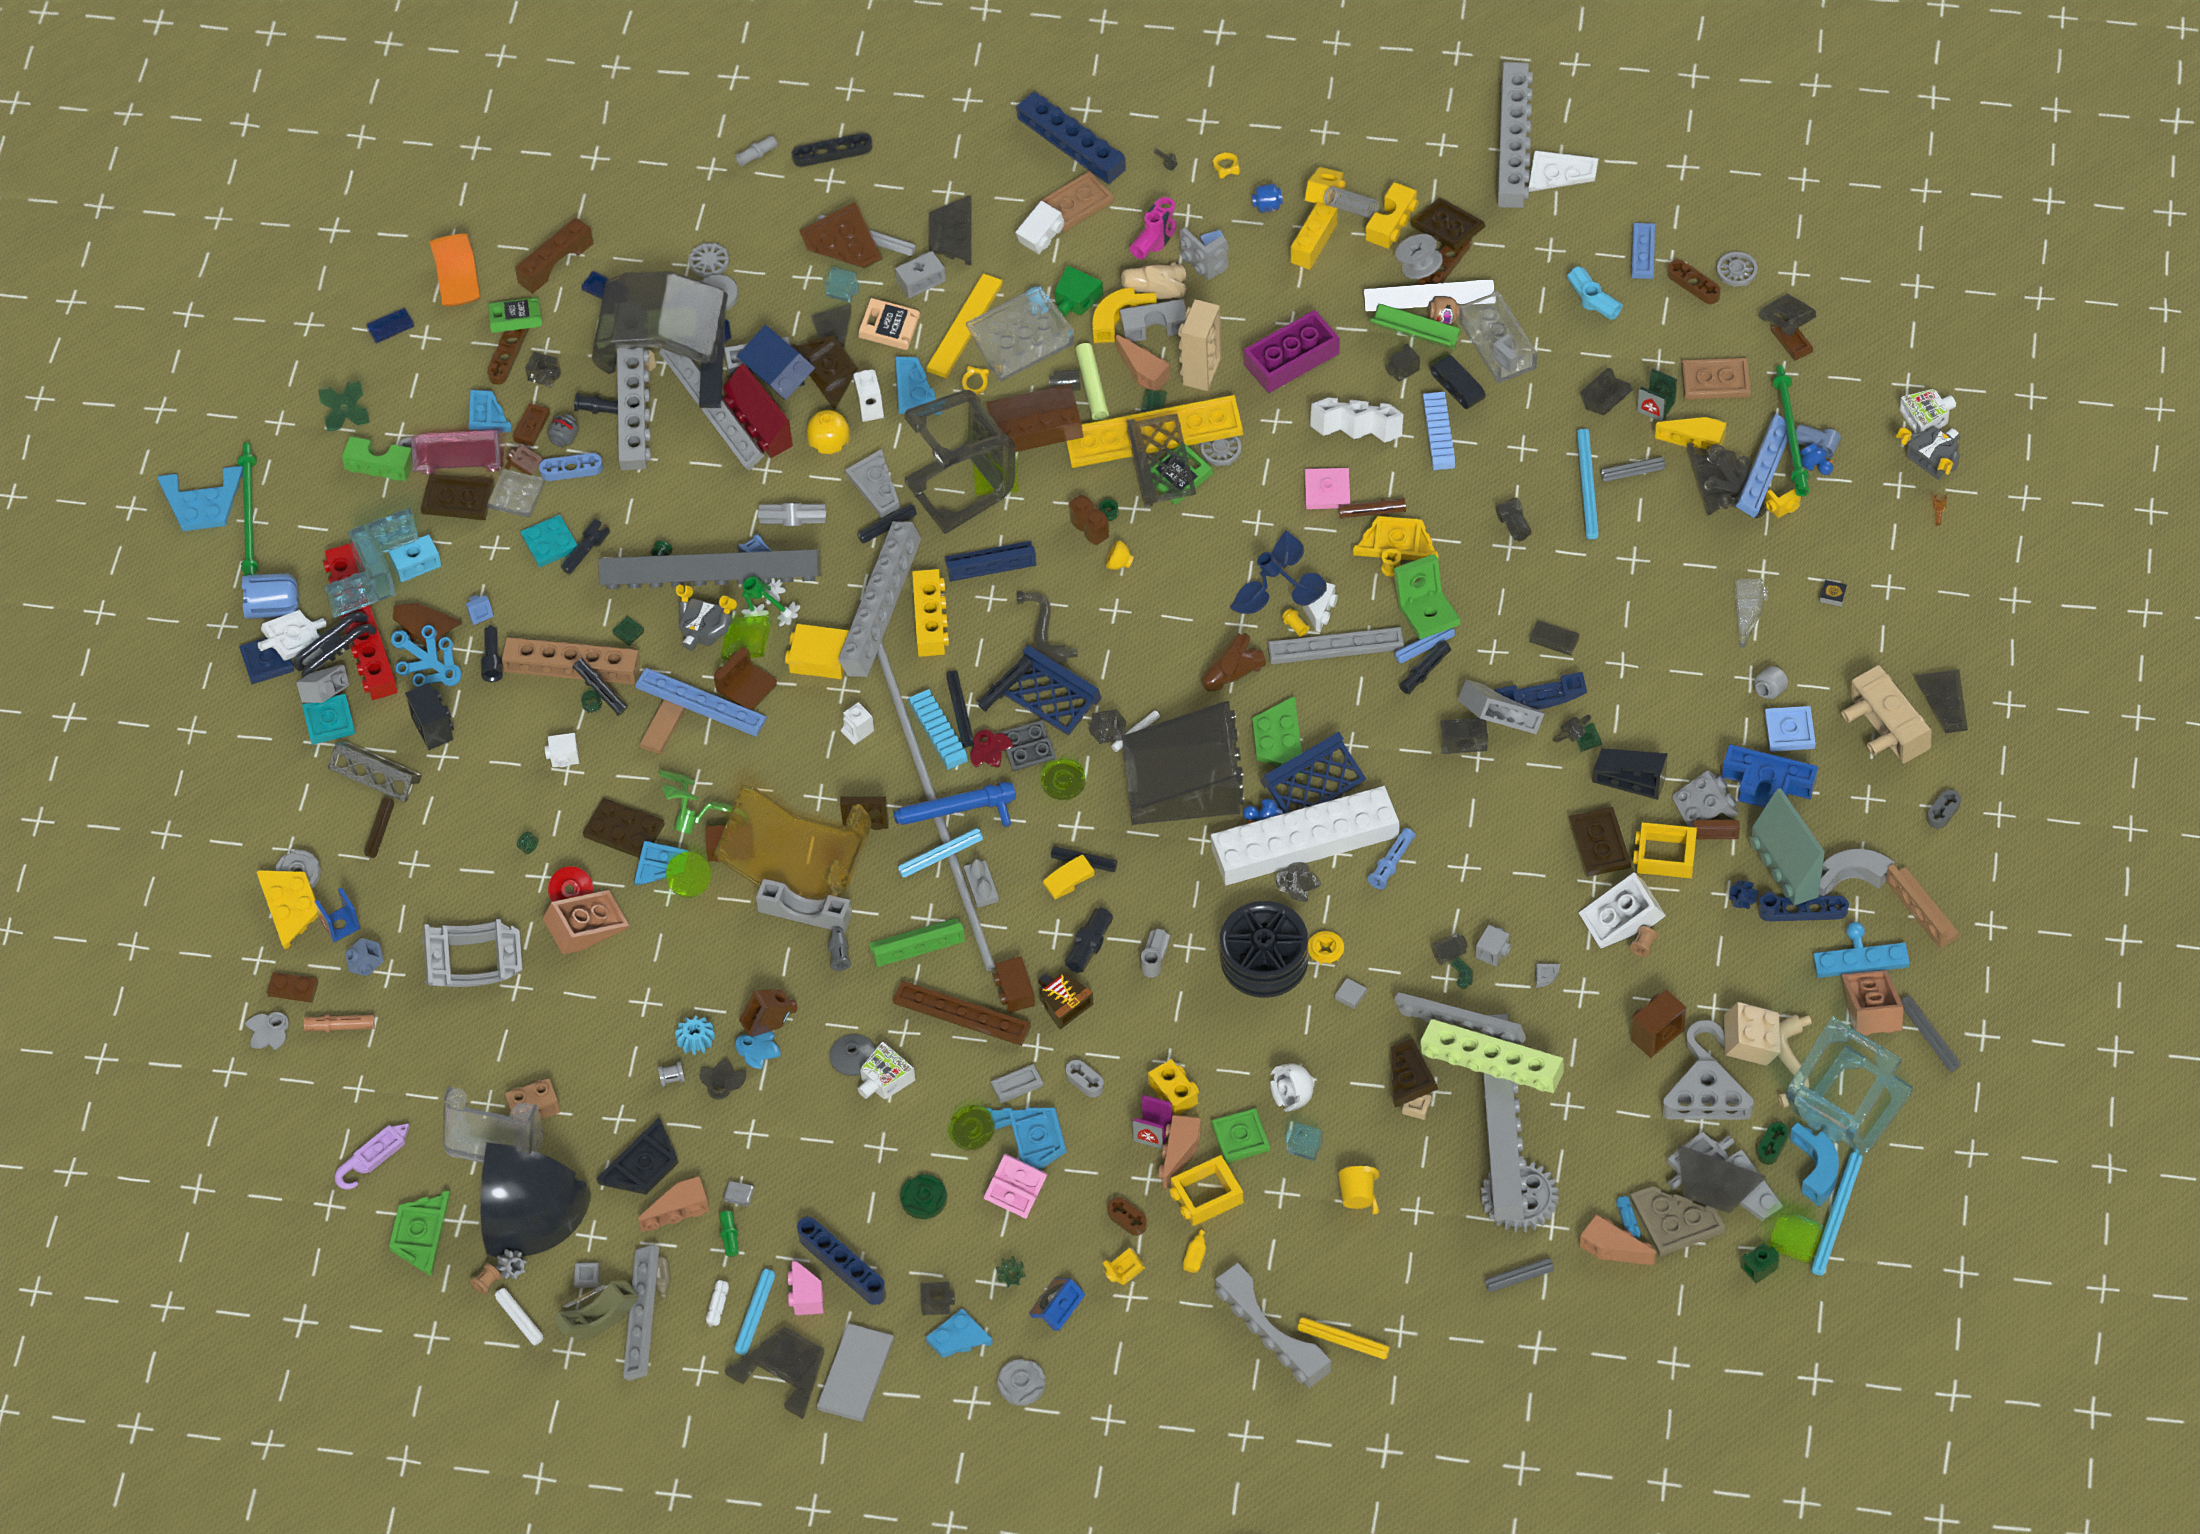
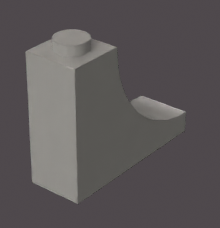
[1458,679,1545,734]

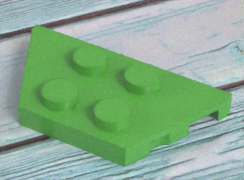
[1252,697,1302,774]
[389,1191,450,1276]

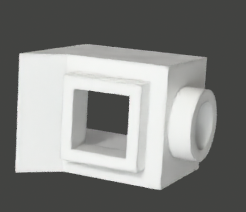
[841,702,874,745]

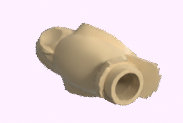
[1121,263,1187,299]

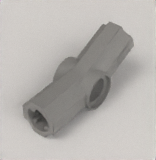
[758,502,826,526]

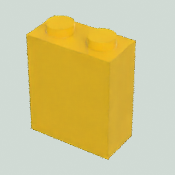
[785,624,849,679]

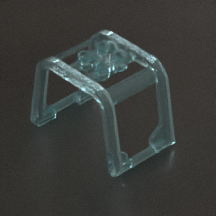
[1786,1016,1914,1156]

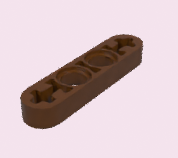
[1419,238,1472,285]
[487,328,529,385]

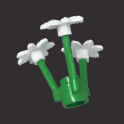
[741,575,800,626]

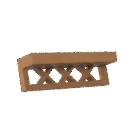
[1886,864,1959,948]

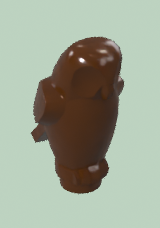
[1201,633,1266,692]

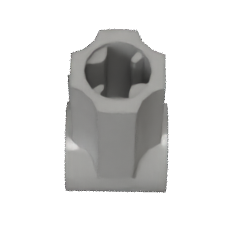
[1141,929,1170,978]

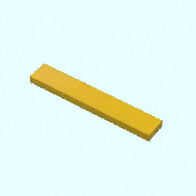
[927,273,1003,378]

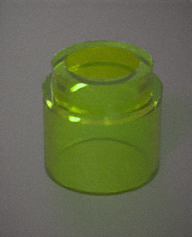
[1770,1213,1823,1264]

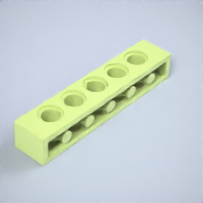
[1421,1019,1564,1093]

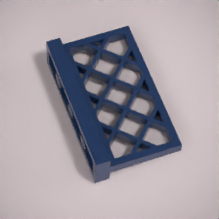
[1004,645,1102,736]
[1260,732,1366,814]

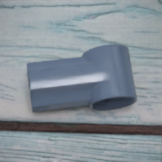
[1796,424,1841,458]

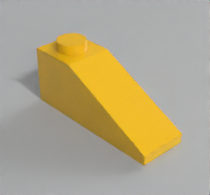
[1655,417,1727,456]

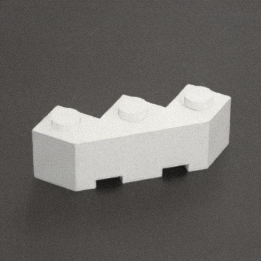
[1310,398,1403,442]

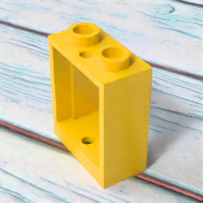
[1633,822,1697,879]
[1169,1155,1244,1226]

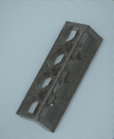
[328,742,422,802]

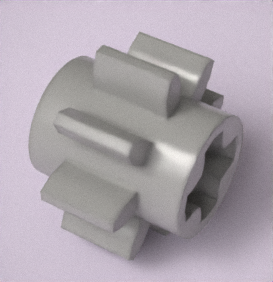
[495,1249,527,1280]

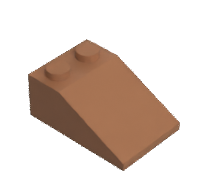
[543,890,629,954]
[1841,970,1903,1035]

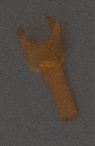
[1933,494,1947,526]

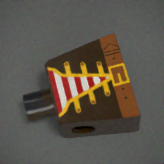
[1038,973,1094,1030]

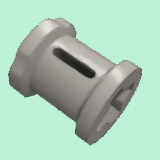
[658,1062,685,1087]

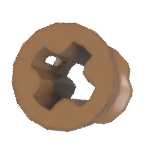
[1630,926,1658,957]
[470,1263,502,1295]

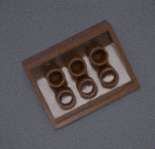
[986,384,1084,456]

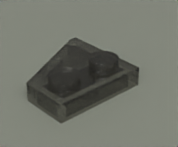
[811,304,852,347]

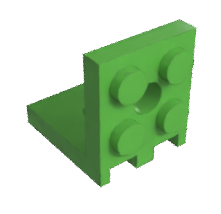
[1394,554,1461,640]

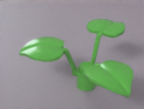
[658,770,748,834]

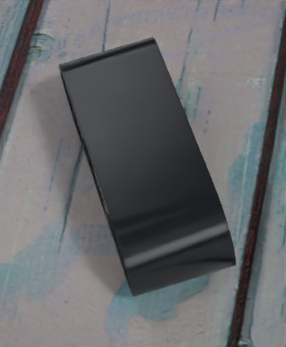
[1430,354,1486,409]

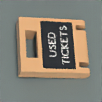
[859,298,920,350]

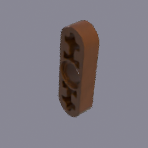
[1668,260,1721,304]

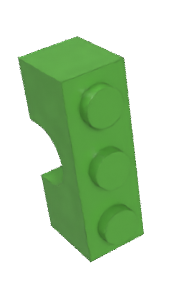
[342,436,415,482]

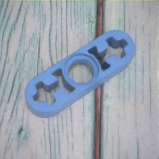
[539,453,603,481]

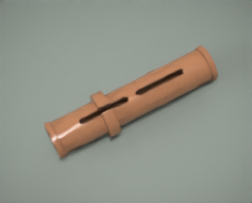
[304,1014,375,1033]

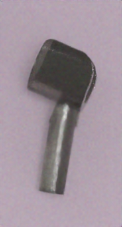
[1154,149,1178,171]

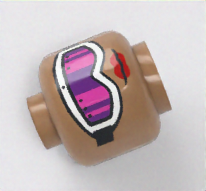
[1428,296,1461,325]

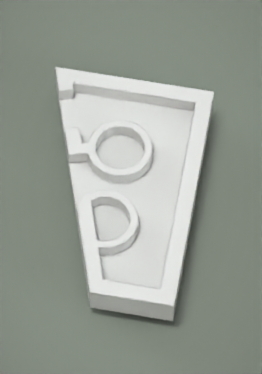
[1529,151,1598,192]

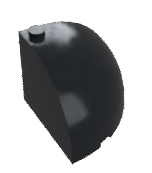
[480,1142,591,1258]

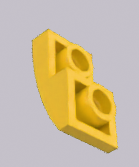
[1043,855,1095,900]

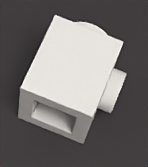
[545,733,579,767]

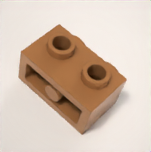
[505,1079,560,1127]

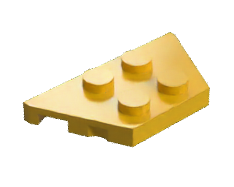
[1353,516,1438,560]
[257,870,318,949]

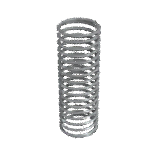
[1324,187,1379,218]

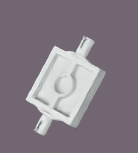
[258,610,326,661]

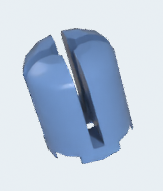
[242,573,299,619]

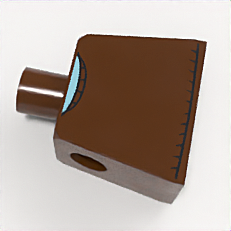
[739,989,797,1037]

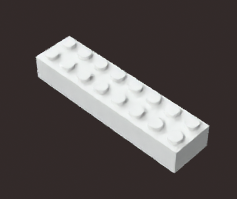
[1211,786,1399,886]

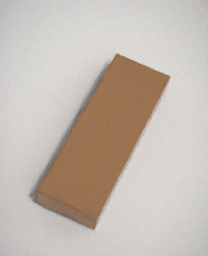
[640,700,686,755]

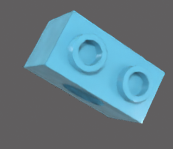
[388,535,442,582]

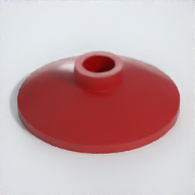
[548,866,593,902]

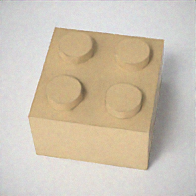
[1724,1002,1780,1066]

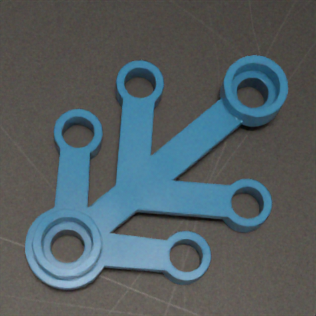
[391,625,462,687]

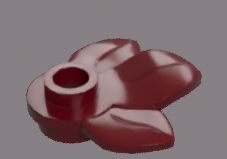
[970,729,1013,768]

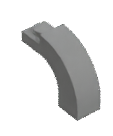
[1819,849,1894,896]

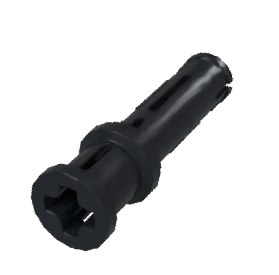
[574,392,639,415]

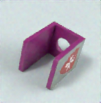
[1133,1095,1172,1149]

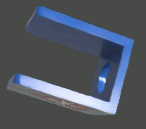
[314,888,360,943]

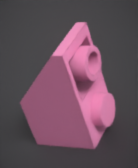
[788,1261,824,1315]

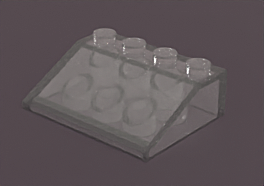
[966,286,1074,382]

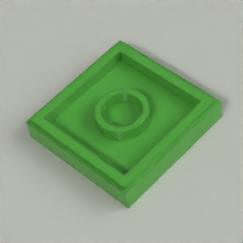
[1211,1108,1270,1163]

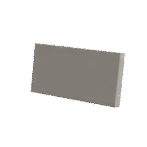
[817,1324,894,1422]

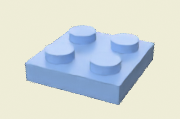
[1765,706,1816,751]

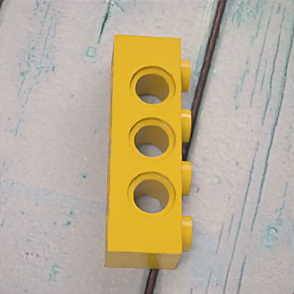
[912,569,949,657]

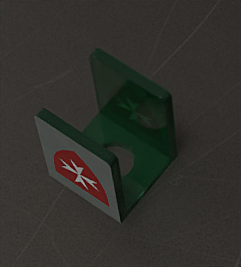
[1637,369,1677,422]

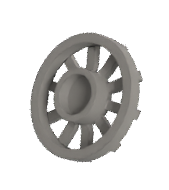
[689,243,729,277]
[1717,252,1757,287]
[1201,436,1242,466]

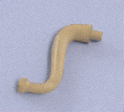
[1778,1014,1812,1108]

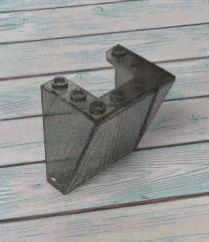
[1122,701,1244,825]

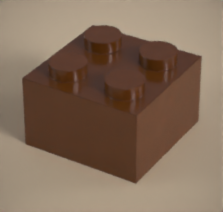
[1631,989,1686,1058]

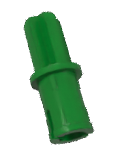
[719,1211,739,1258]

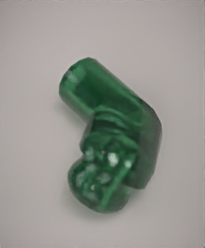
[1451,957,1473,989]

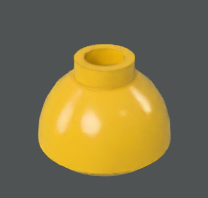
[1105,540,1134,570]

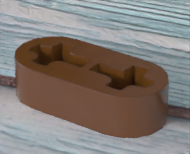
[1107,1198,1147,1236]

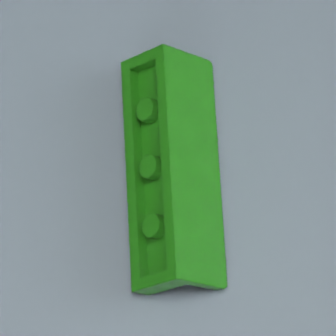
[1370,304,1461,350]
[869,918,965,967]

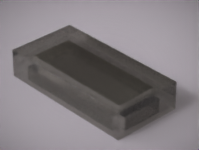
[1530,620,1580,656]

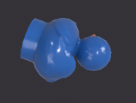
[1800,442,1833,475]
[1243,799,1283,824]

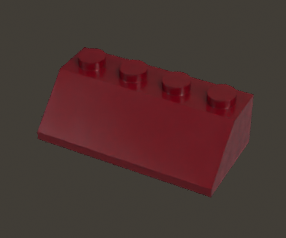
[723,363,793,458]

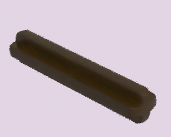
[364,798,394,858]

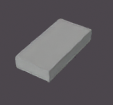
[991,1064,1043,1104]

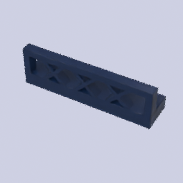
[945,541,1036,582]

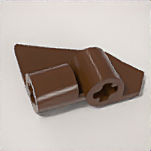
[392,603,462,652]

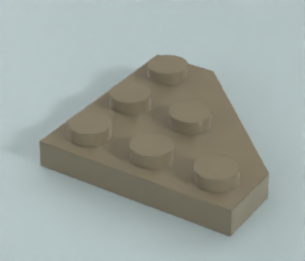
[1630,1186,1726,1257]

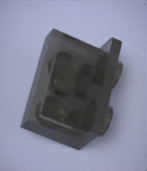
[1580,368,1633,415]

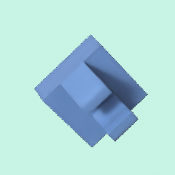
[466,595,494,625]

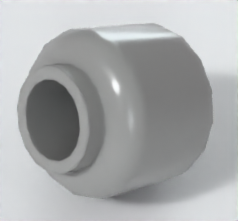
[1754,666,1788,699]

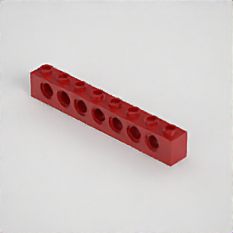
[323,544,398,701]

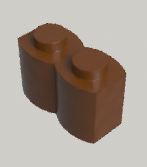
[1069,495,1109,545]

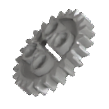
[1481,1160,1559,1232]

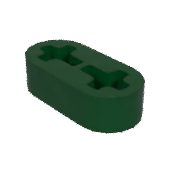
[1757,1122,1789,1165]

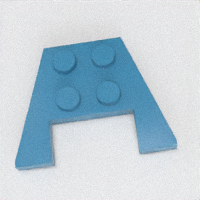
[158,466,243,531]
[983,1108,1067,1170]

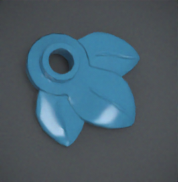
[735,1031,781,1069]

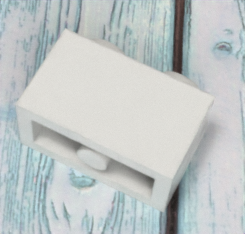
[1016,201,1065,254]

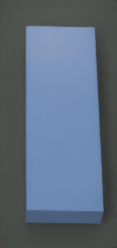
[1632,223,1655,279]

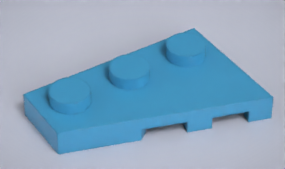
[895,357,942,415]

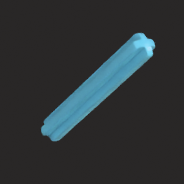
[898,828,983,877]
[734,1269,775,1355]

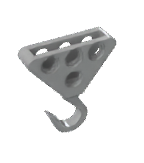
[1662,1020,1754,1120]

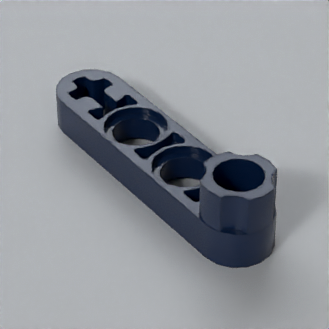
[1758,892,1849,922]

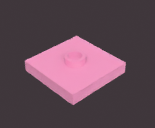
[1305,468,1350,509]

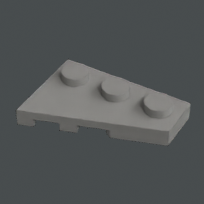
[845,449,900,518]
[1702,1150,1783,1222]

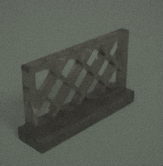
[1126,414,1196,508]

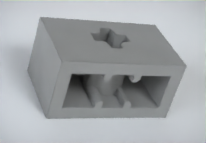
[895,251,946,299]

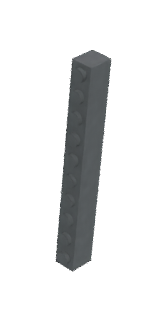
[599,550,821,589]

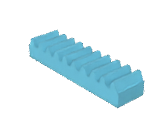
[908,689,968,770]

